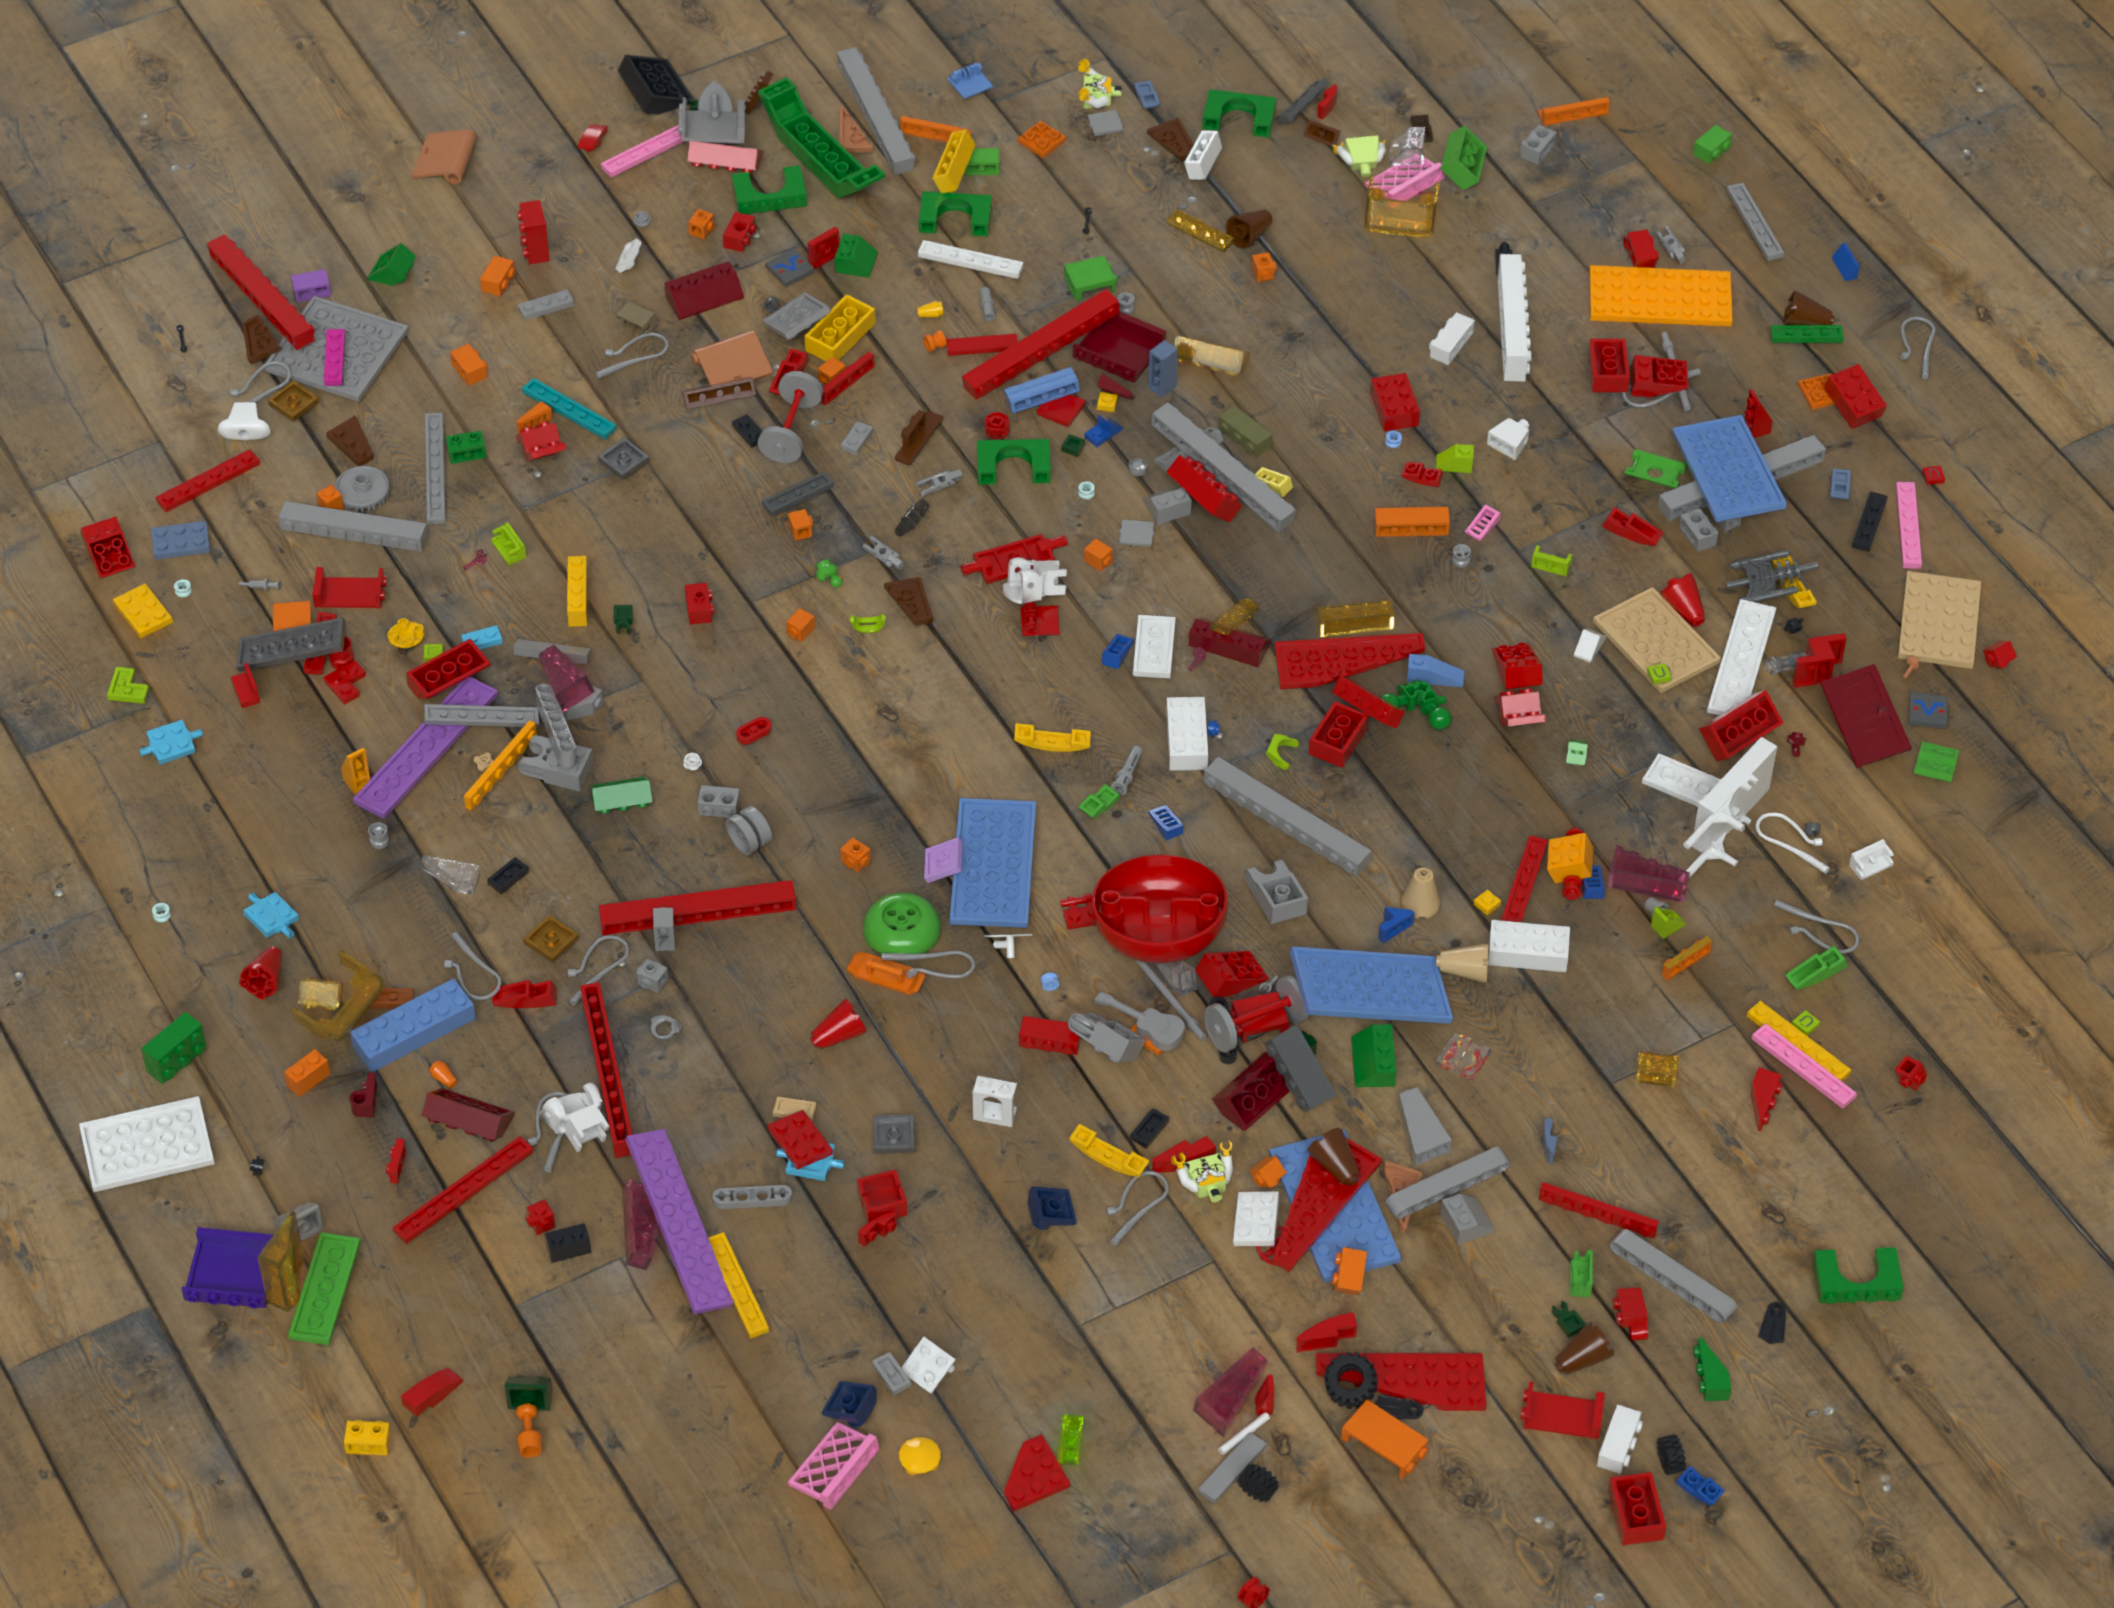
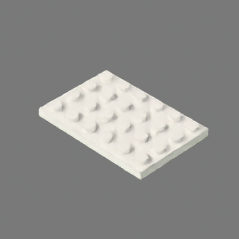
[79,1096,214,1192]

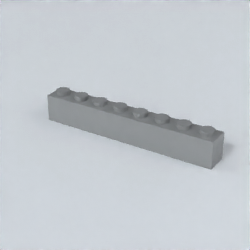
[278,501,428,552]

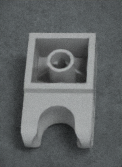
[518,735,594,792]
[1245,859,1308,924]
[1068,1013,1146,1063]

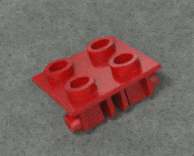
[1020,602,1060,636]

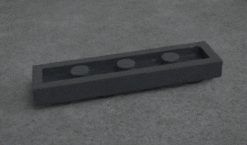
[1852,491,1888,552]

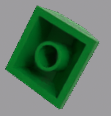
[835,233,878,278]
[367,243,416,286]

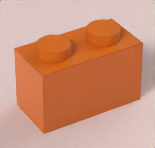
[480,255,516,296]
[450,344,488,386]
[284,1049,330,1097]
[1331,1247,1367,1295]

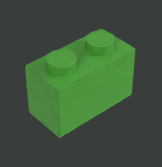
[1693,125,1732,164]
[965,148,999,175]

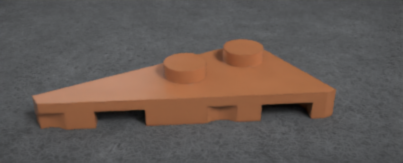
[839,106,873,153]
[1383,1160,1423,1233]

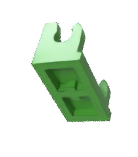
[1570,1250,1593,1298]

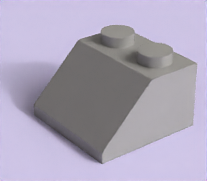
[1143,487,1191,525]
[1440,1194,1495,1245]
[273,1202,324,1249]

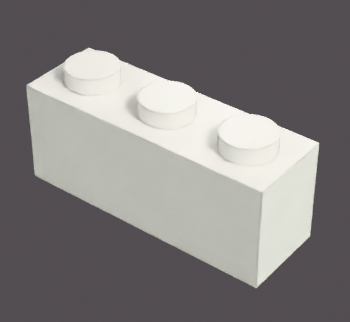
[1184,131,1222,180]
[1429,312,1475,365]
[1597,1404,1643,1474]

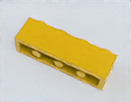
[933,129,976,193]
[567,556,588,627]

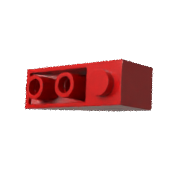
[1744,389,1773,438]
[1750,1067,1783,1131]

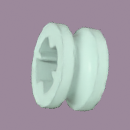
[1078,481,1095,500]
[174,579,192,597]
[152,903,171,922]

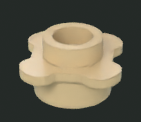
[473,753,494,772]

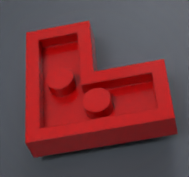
[323,660,366,705]

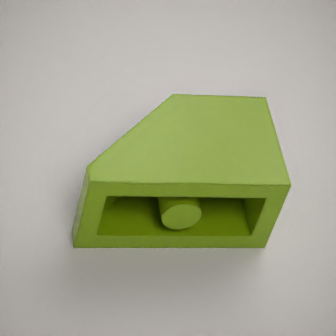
[1436,444,1474,473]

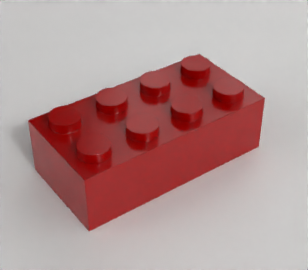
[1166,455,1243,522]
[1699,690,1784,762]

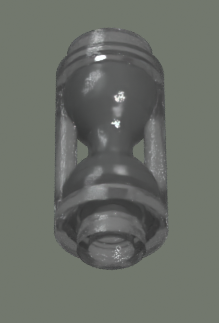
[1764,651,1807,676]

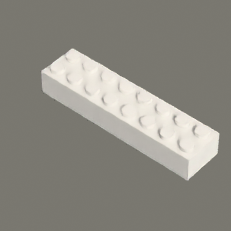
[1497,254,1531,381]

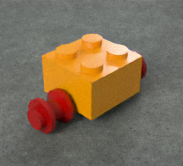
[1547,828,1593,900]

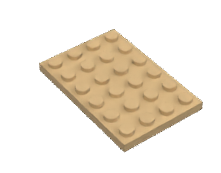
[1898,571,1981,669]
[1593,587,1721,694]

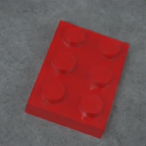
[768,1110,833,1170]

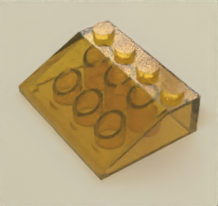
[258,1211,305,1313]

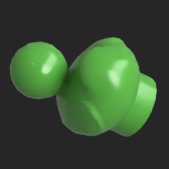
[816,559,843,588]

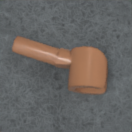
[1902,655,1919,680]

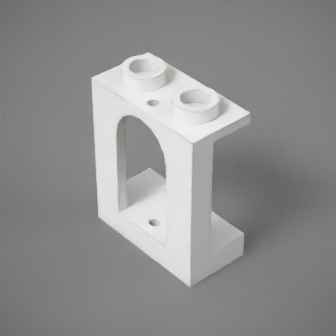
[973,1076,1017,1127]

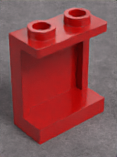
[1229,991,1289,1043]

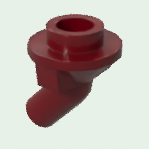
[1787,732,1806,757]

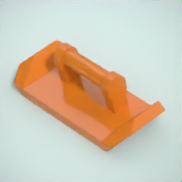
[847,951,925,995]

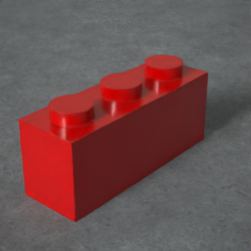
[1019,1016,1082,1055]

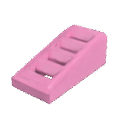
[1465,504,1501,541]

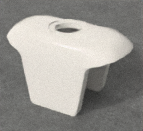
[218,402,271,440]

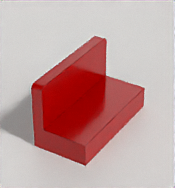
[231,663,260,708]

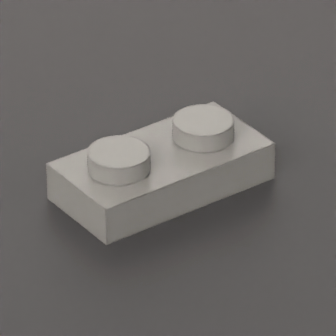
[841,421,873,456]
[872,1352,911,1396]

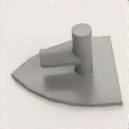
[698,81,732,118]

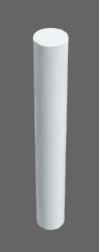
[1218,1412,1270,1455]

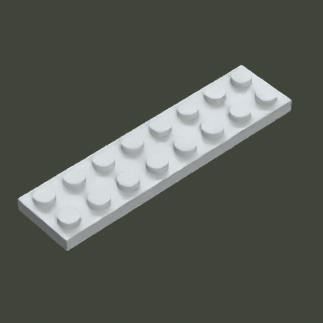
[1707,599,1777,715]

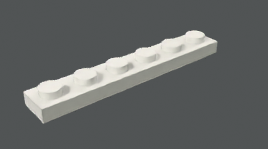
[918,240,1023,279]

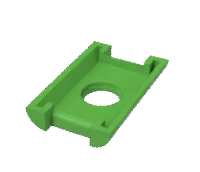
[1625,449,1687,489]

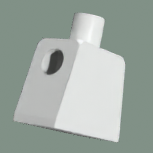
[1487,418,1529,460]

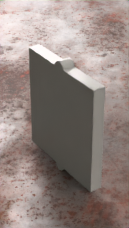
[1087,110,1123,136]
[1119,520,1155,547]

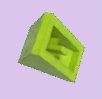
[1651,906,1687,939]

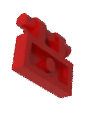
[1060,893,1095,930]

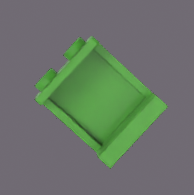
[1064,256,1117,301]

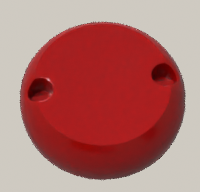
[1092,854,1228,964]

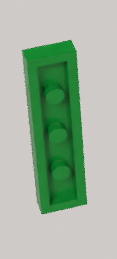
[1770,325,1844,343]

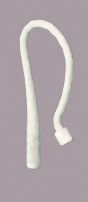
[1755,812,1830,874]

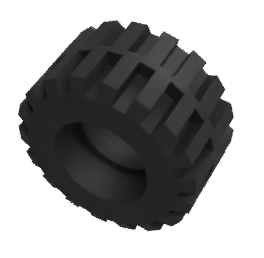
[1324,1352,1378,1409]

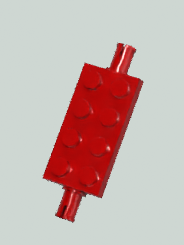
[960,534,1068,584]

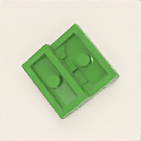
[1914,741,1960,782]

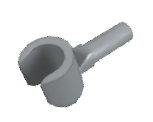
[1259,975,1279,994]

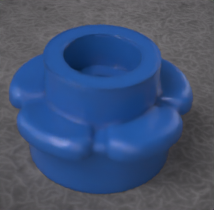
[1207,719,1220,738]

